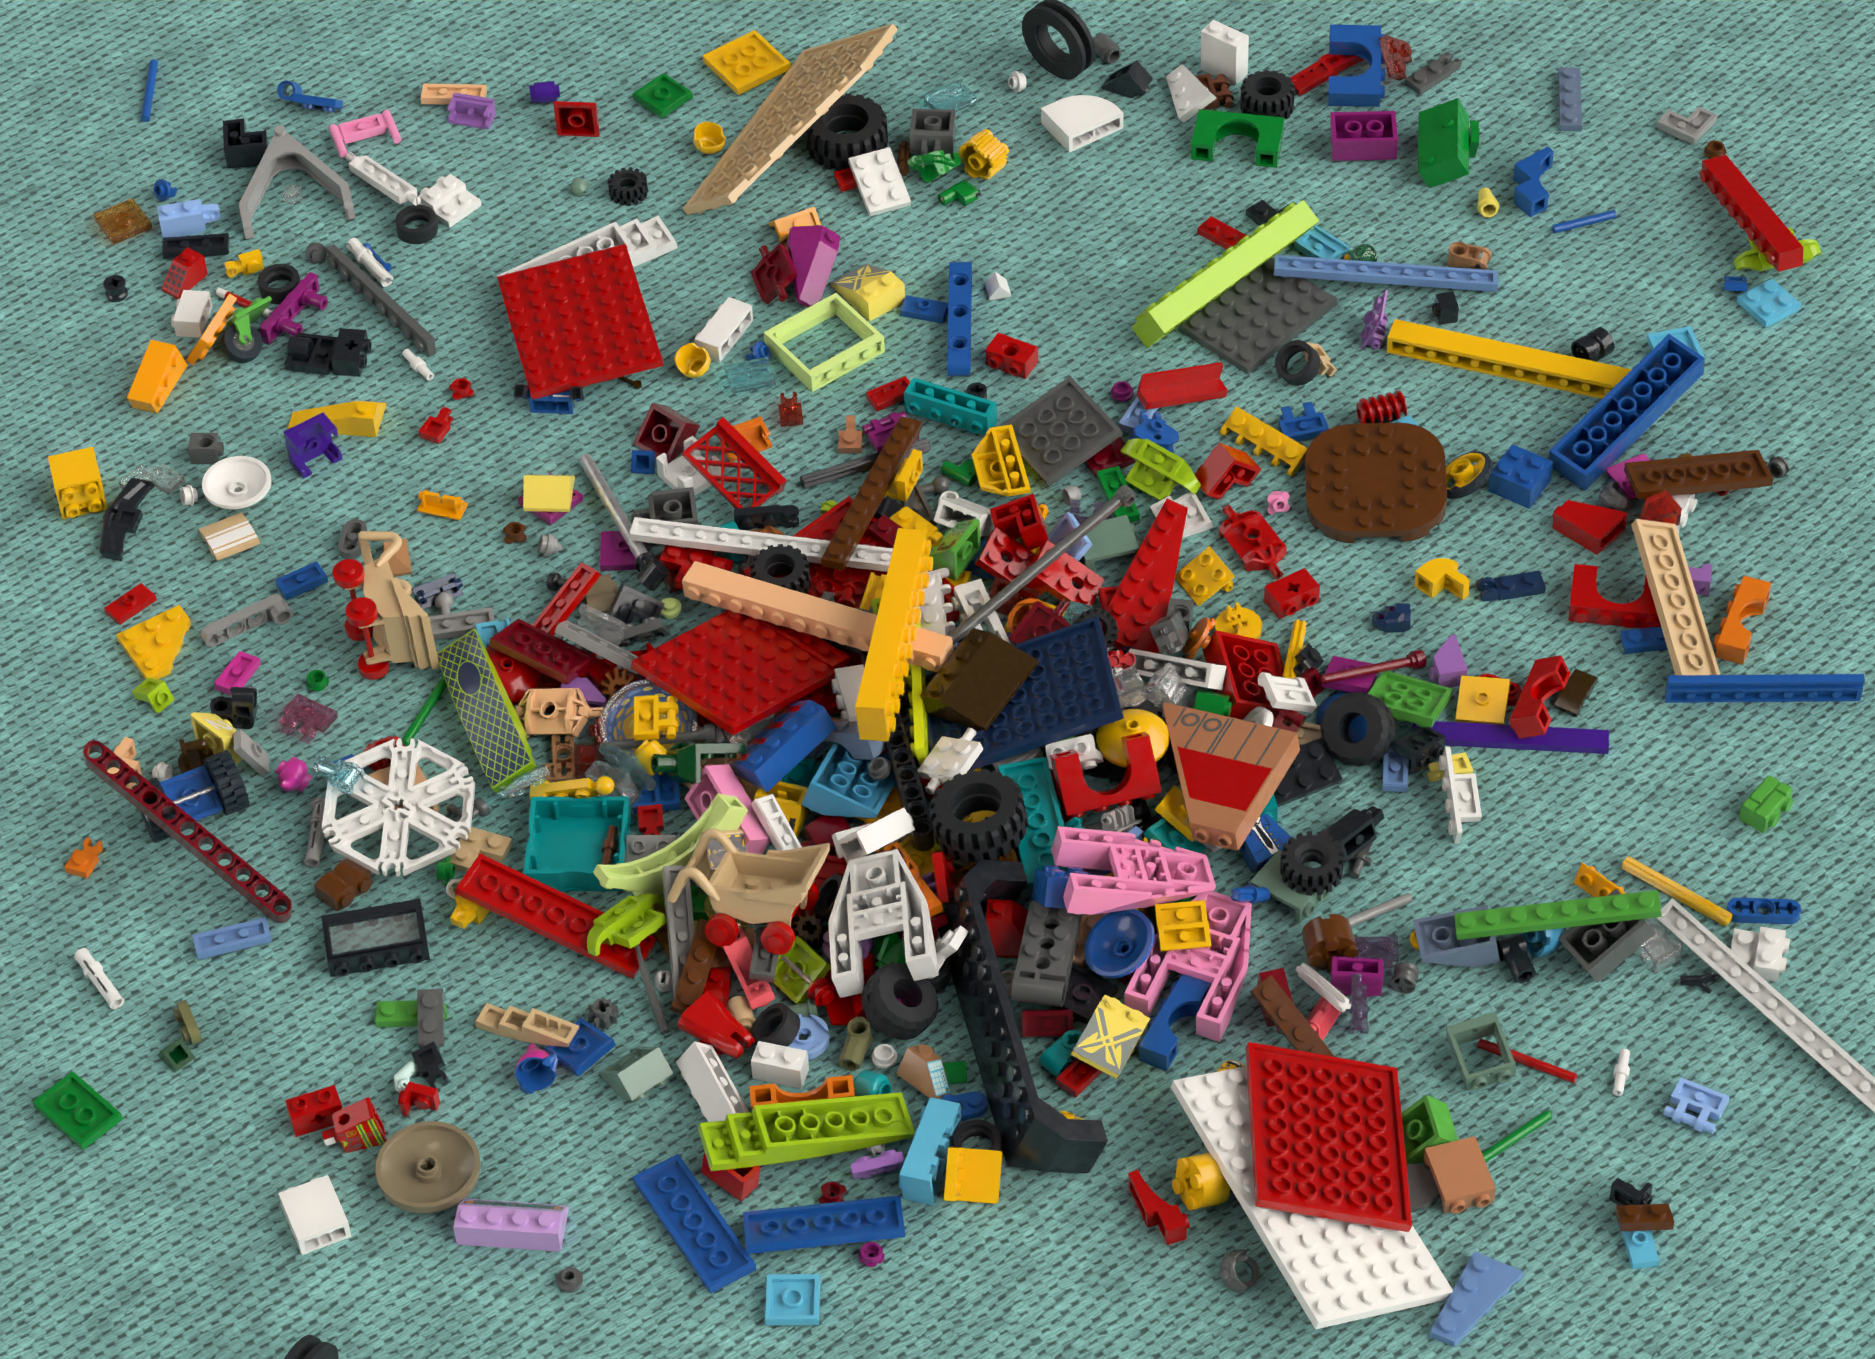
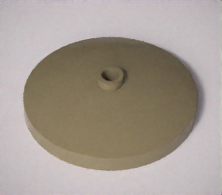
[375,1121,481,1213]

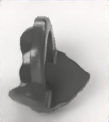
[1599,481,1634,510]
[1219,1249,1260,1293]

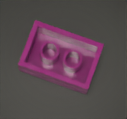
[1330,111,1398,161]

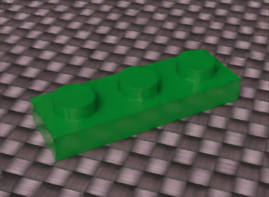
[1097,466,1140,523]

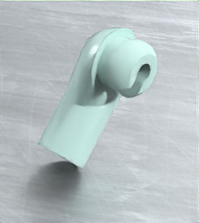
[393,1061,419,1094]

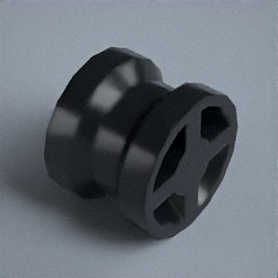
[103,275,128,302]

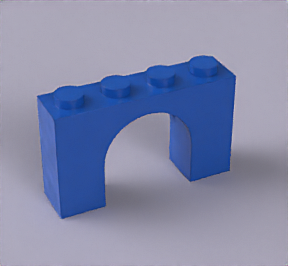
[1328,25,1385,107]

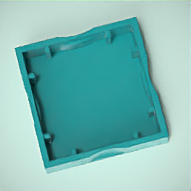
[523,796,632,891]

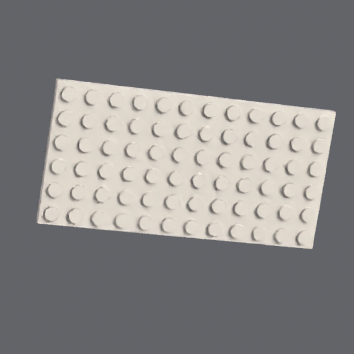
[1171,1066,1453,1329]

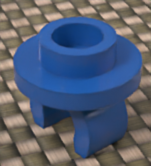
[153,179,178,201]
[745,341,770,364]

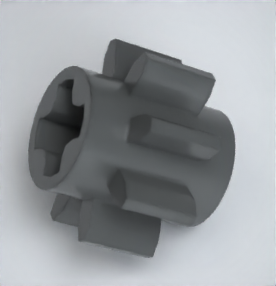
[587,998,619,1030]

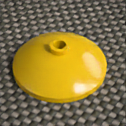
[1096,709,1170,768]

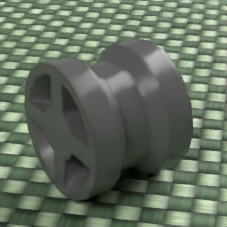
[1391,962,1419,993]

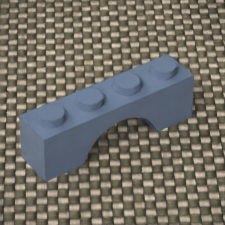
[806,719,886,760]

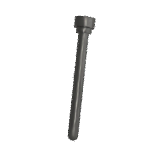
[599,723,717,752]

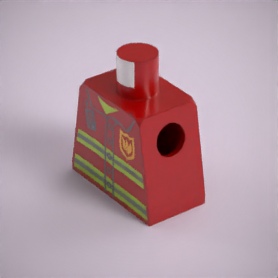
[322,1097,387,1153]

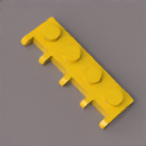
[1219,406,1308,477]

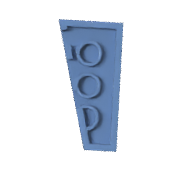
[1430,1251,1524,1347]

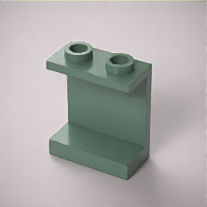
[1080,515,1142,572]
[1250,850,1329,924]

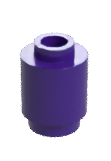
[529,81,560,104]

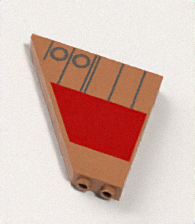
[1162,702,1300,851]

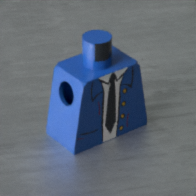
[1239,814,1291,873]

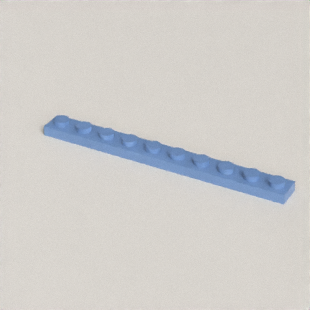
[1274,255,1498,292]

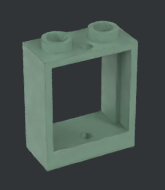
[1446,1012,1516,1091]

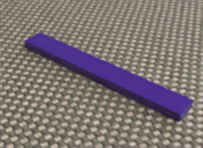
[1413,721,1609,754]

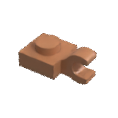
[838,415,862,454]

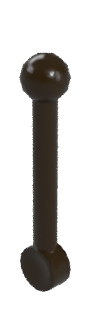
[618,376,642,389]

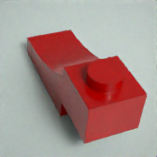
[1128,1170,1190,1245]

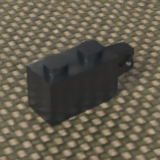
[1322,806,1385,863]

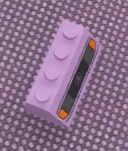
[453,1198,569,1252]

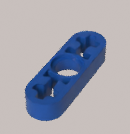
[1727,898,1801,924]

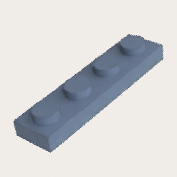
[1558,67,1582,131]

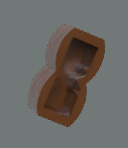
[314,858,373,911]

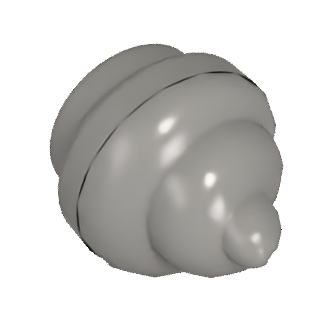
[537,534,562,557]

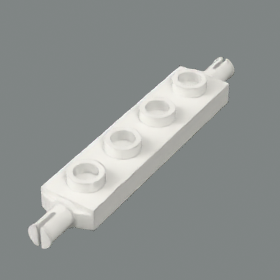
[345,152,421,206]

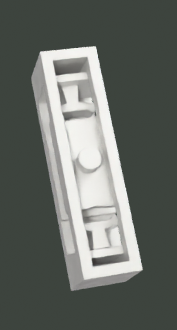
[952,579,1011,644]

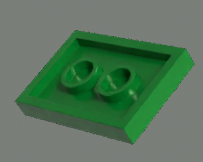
[33,1071,123,1150]

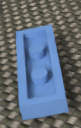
[192,917,272,960]

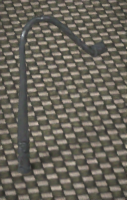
[635,923,670,1035]

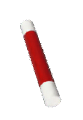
[216,288,273,318]

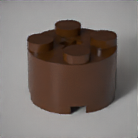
[1302,914,1358,973]

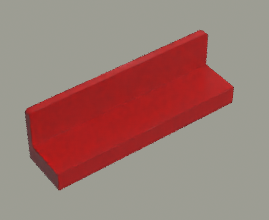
[1136,362,1228,410]

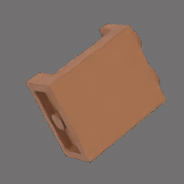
[1423,1136,1496,1214]

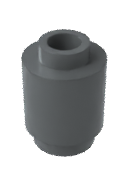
[1093,34,1121,63]

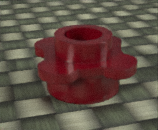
[819,1181,847,1204]

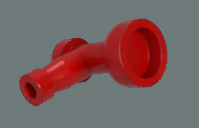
[831,582,856,608]

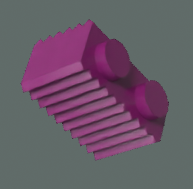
[1330,956,1383,997]

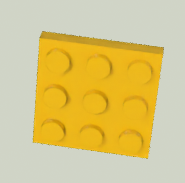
[702,30,791,95]

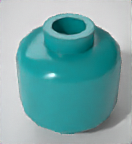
[853,1070,892,1096]

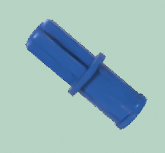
[1231,885,1270,905]

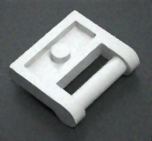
[1258,672,1317,713]

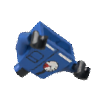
[514,384,584,414]

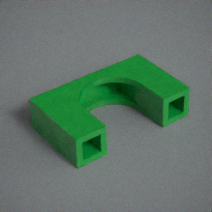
[1191,109,1284,168]

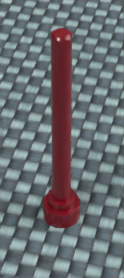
[1320,650,1427,684]

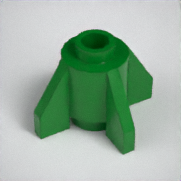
[873,932,907,970]

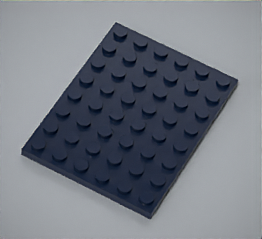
[925,616,1124,771]

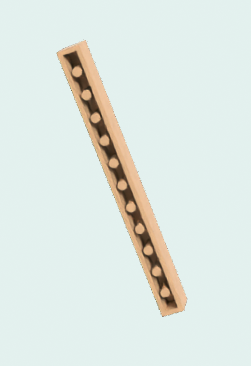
[682,561,954,672]

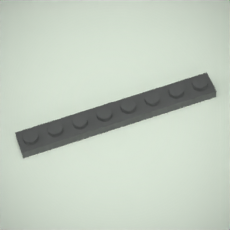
[327,244,436,357]

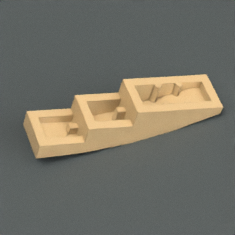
[475,1003,579,1047]

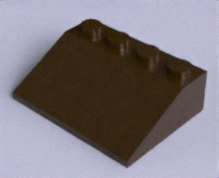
[920,628,1039,731]

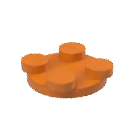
[1182,617,1216,660]

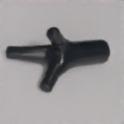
[1680,971,1720,994]

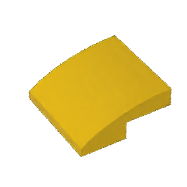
[1154,900,1211,952]

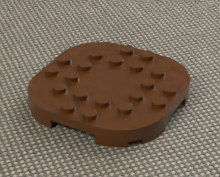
[1305,423,1447,543]

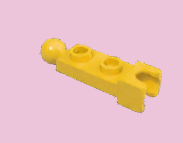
[529,776,614,800]

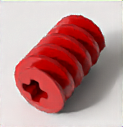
[1356,390,1407,424]

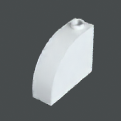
[1041,95,1123,153]

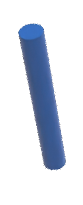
[1552,210,1617,234]

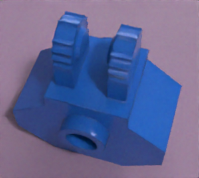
[1129,411,1179,453]

